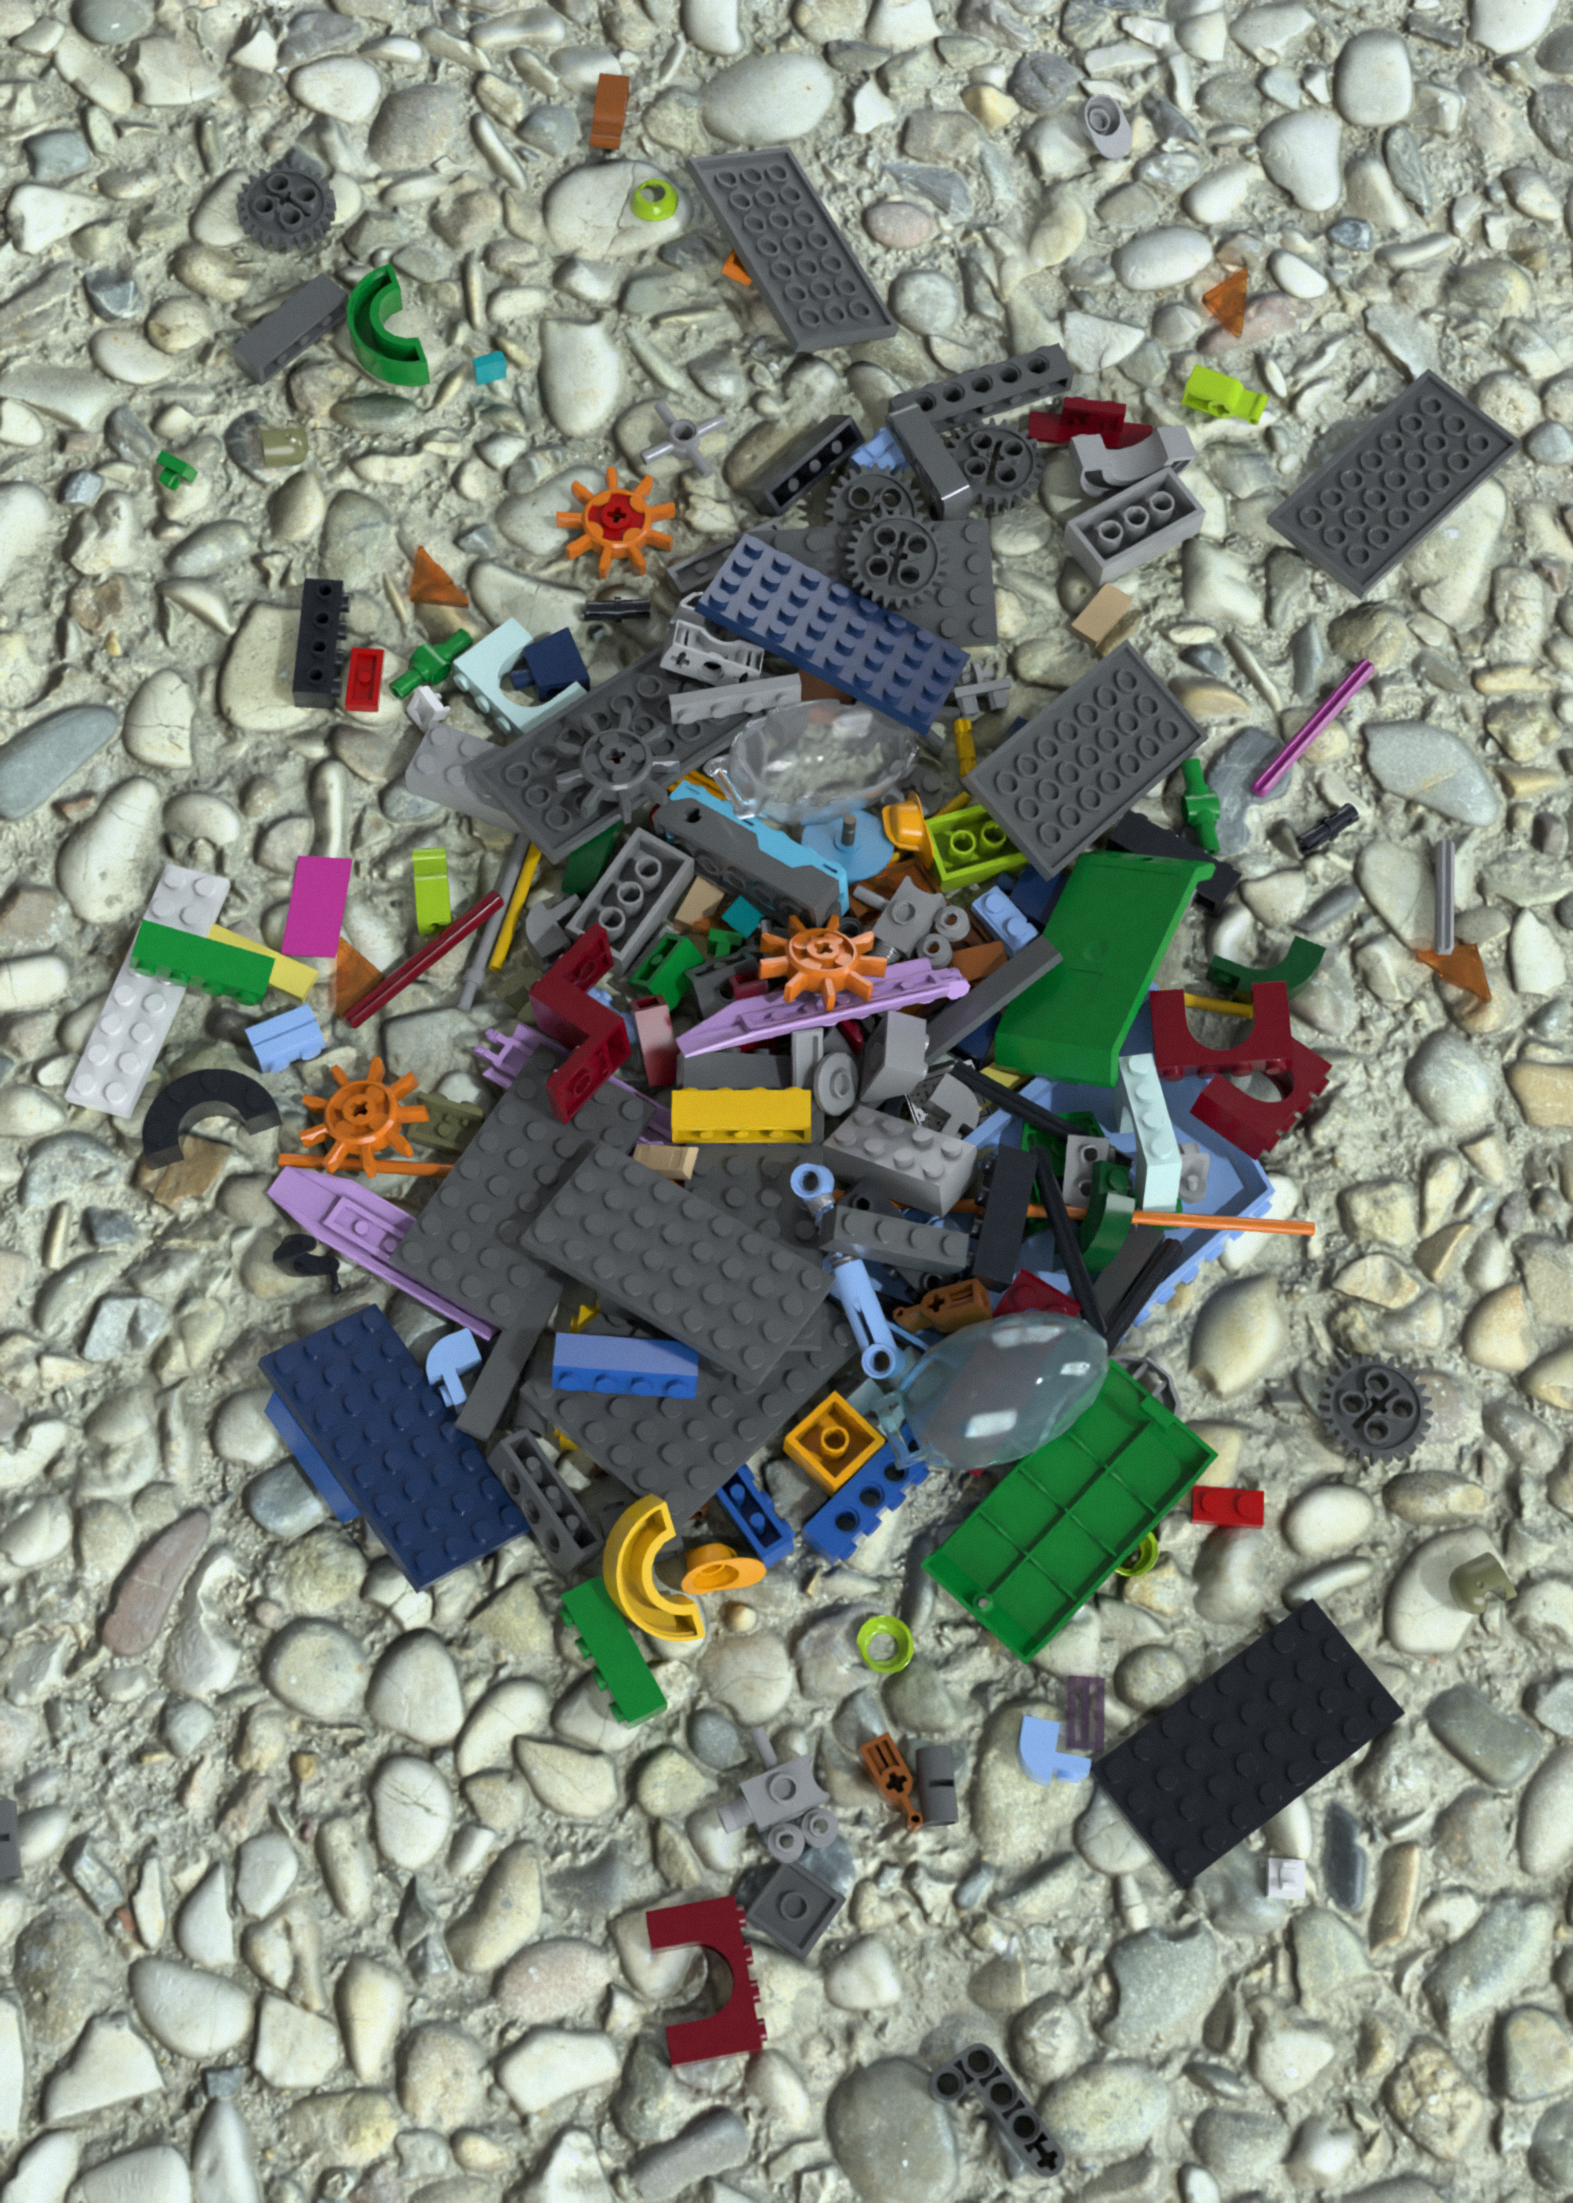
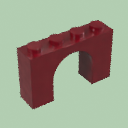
[628,970,781,1088]
[1149,981,1294,1082]
[1189,1037,1333,1161]
[645,1895,768,2069]

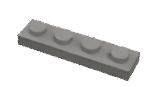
[666,517,785,600]
[668,673,801,724]

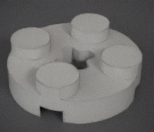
[877,762,943,820]

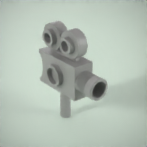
[853,875,970,970]
[716,1727,839,1863]

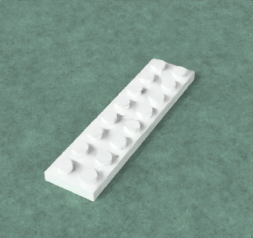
[64,863,231,1119]

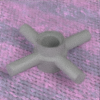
[640,401,727,479]

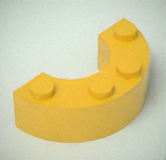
[603,1493,706,1642]

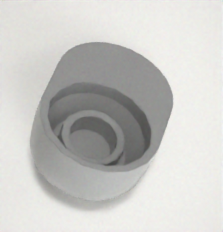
[1077,93,1132,160]

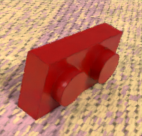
[345,647,385,712]
[1191,1486,1264,1529]

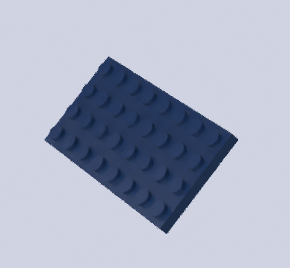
[694,533,971,736]
[257,1303,532,1593]

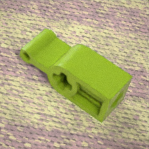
[1181,364,1269,425]
[412,847,452,935]

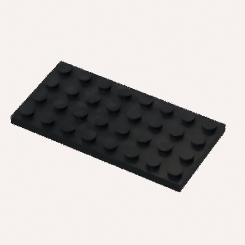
[1089,1598,1405,1890]

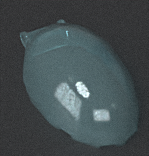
[869,1311,1109,1470]

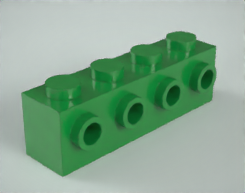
[129,919,276,1006]
[558,1575,667,1731]

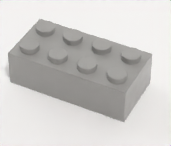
[1062,465,1206,589]
[405,720,524,835]
[565,827,694,977]
[822,1105,979,1218]

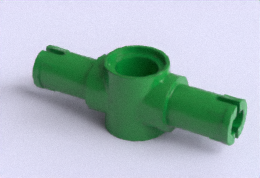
[389,628,472,701]
[1181,758,1220,856]

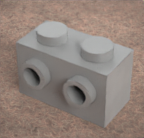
[1062,1134,1116,1207]

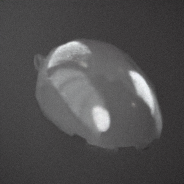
[703,699,919,827]

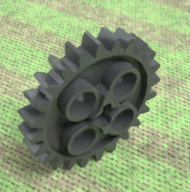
[236,162,337,253]
[947,418,1045,512]
[823,463,926,527]
[844,506,949,612]
[1317,1353,1433,1467]

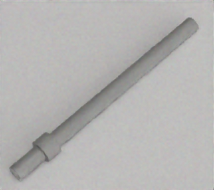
[457,833,531,1011]

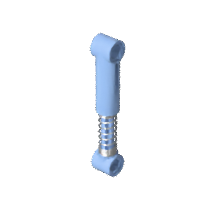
[790,1163,905,1379]

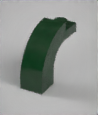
[560,811,633,900]
[1205,935,1326,1005]
[1052,1160,1135,1276]

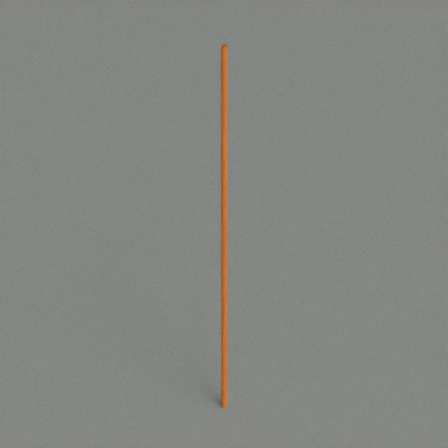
[278,1153,1315,1236]

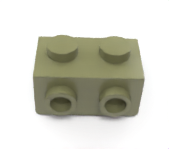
[406,1091,485,1156]

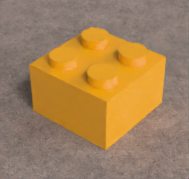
[783,1391,885,1498]

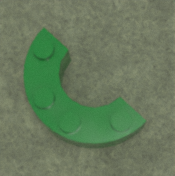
[347,263,430,387]

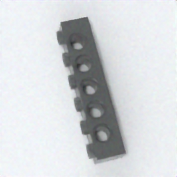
[888,343,1074,434]

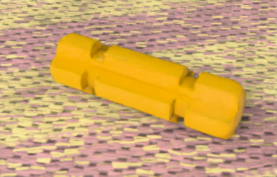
[953,718,977,778]

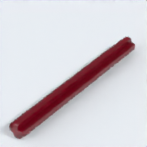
[343,890,504,1029]

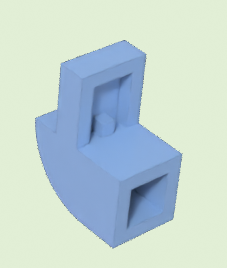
[426,1327,483,1415]
[1016,1715,1092,1787]

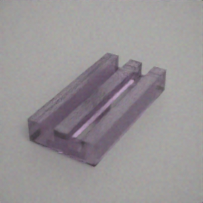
[1066,1676,1105,1752]

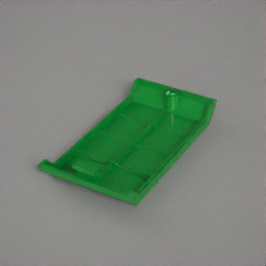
[995,849,1216,1089]
[920,1358,1219,1665]

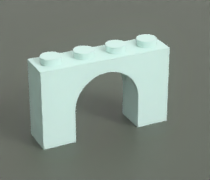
[453,617,588,740]
[1112,1053,1182,1212]

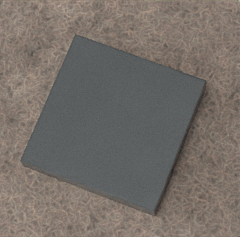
[745,1861,847,1962]

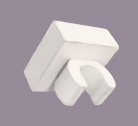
[406,686,451,733]
[1266,1858,1305,1900]

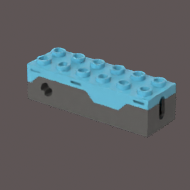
[649,780,849,929]

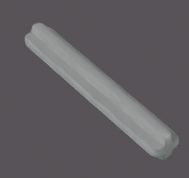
[1435,840,1455,956]

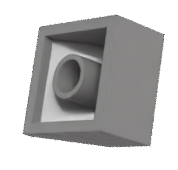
[860,1009,929,1102]

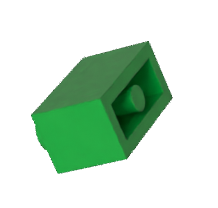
[627,932,706,1013]

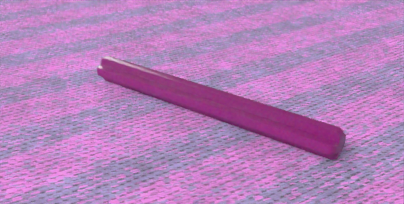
[1250,659,1375,798]

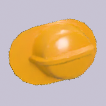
[881,792,934,869]
[680,1543,766,1595]

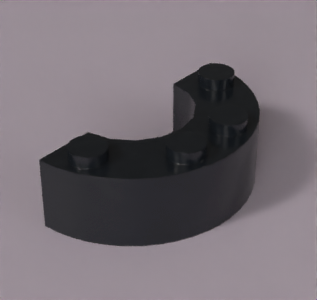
[142,1069,282,1171]

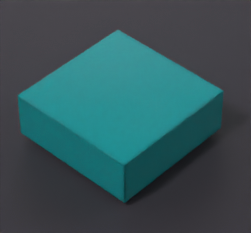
[472,351,507,386]
[721,895,765,939]

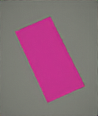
[281,856,353,958]

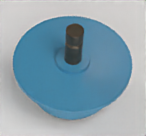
[801,808,894,887]

